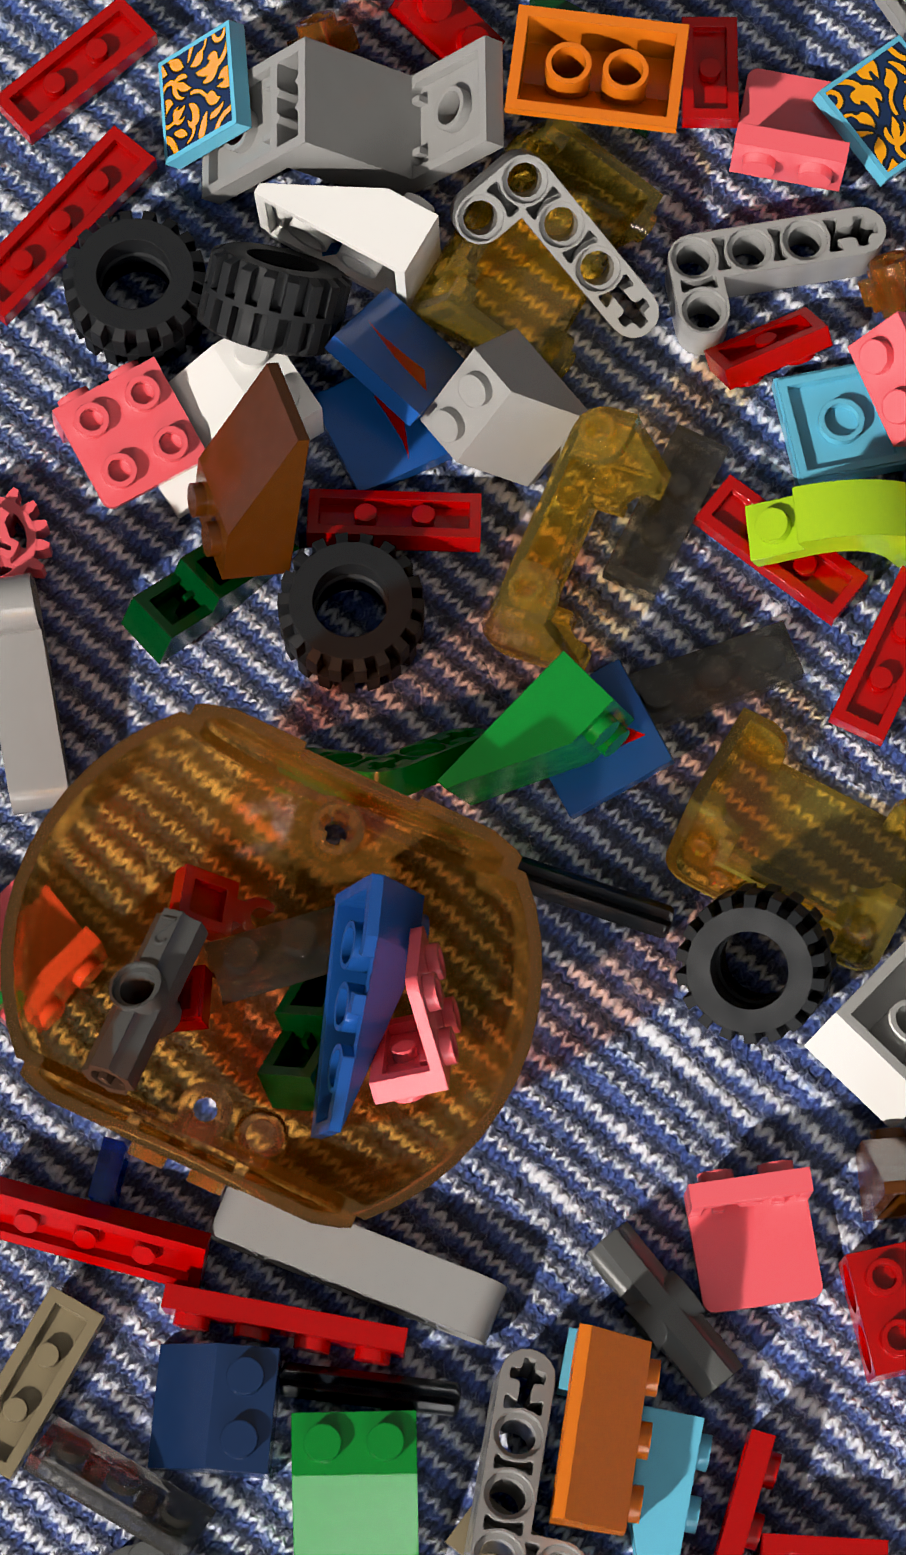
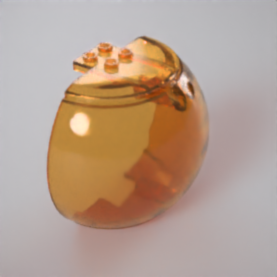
[1,704,543,1228]

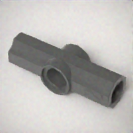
[82,908,208,1095]
[586,1222,743,1401]

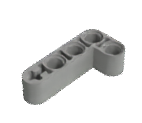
[450,148,659,338]
[665,207,886,355]
[0,573,73,815]
[464,1349,584,1555]

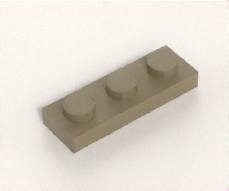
[0,1286,106,1481]

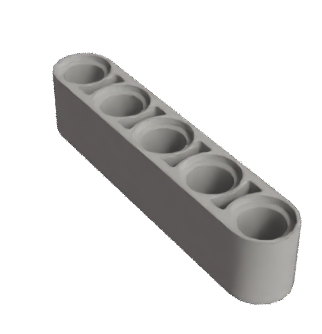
[209,1179,507,1346]

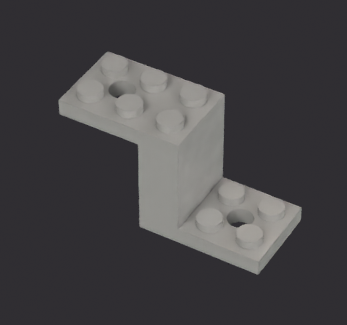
[202,35,505,205]

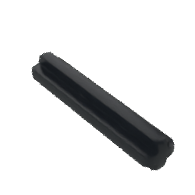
[503,854,674,938]
[279,1362,461,1416]

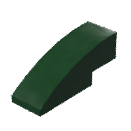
[121,543,300,664]
[257,930,332,1111]

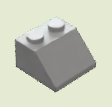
[420,328,591,487]

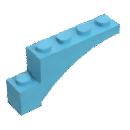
[556,1327,713,1555]

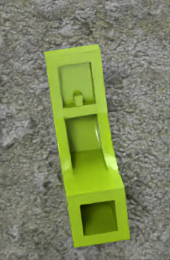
[745,479,906,567]

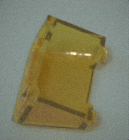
[410,118,663,379]
[481,406,672,670]
[665,707,906,971]

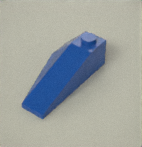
[311,873,430,1139]

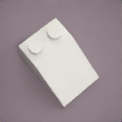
[254,183,441,308]
[158,338,324,519]
[804,941,906,1128]

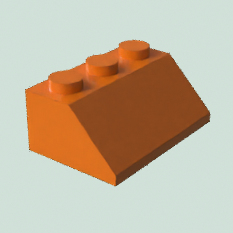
[504,4,689,134]
[548,1323,661,1536]

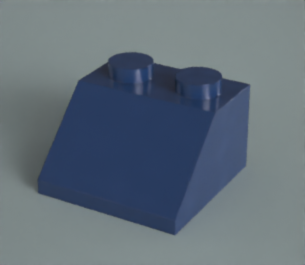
[147,1343,283,1480]

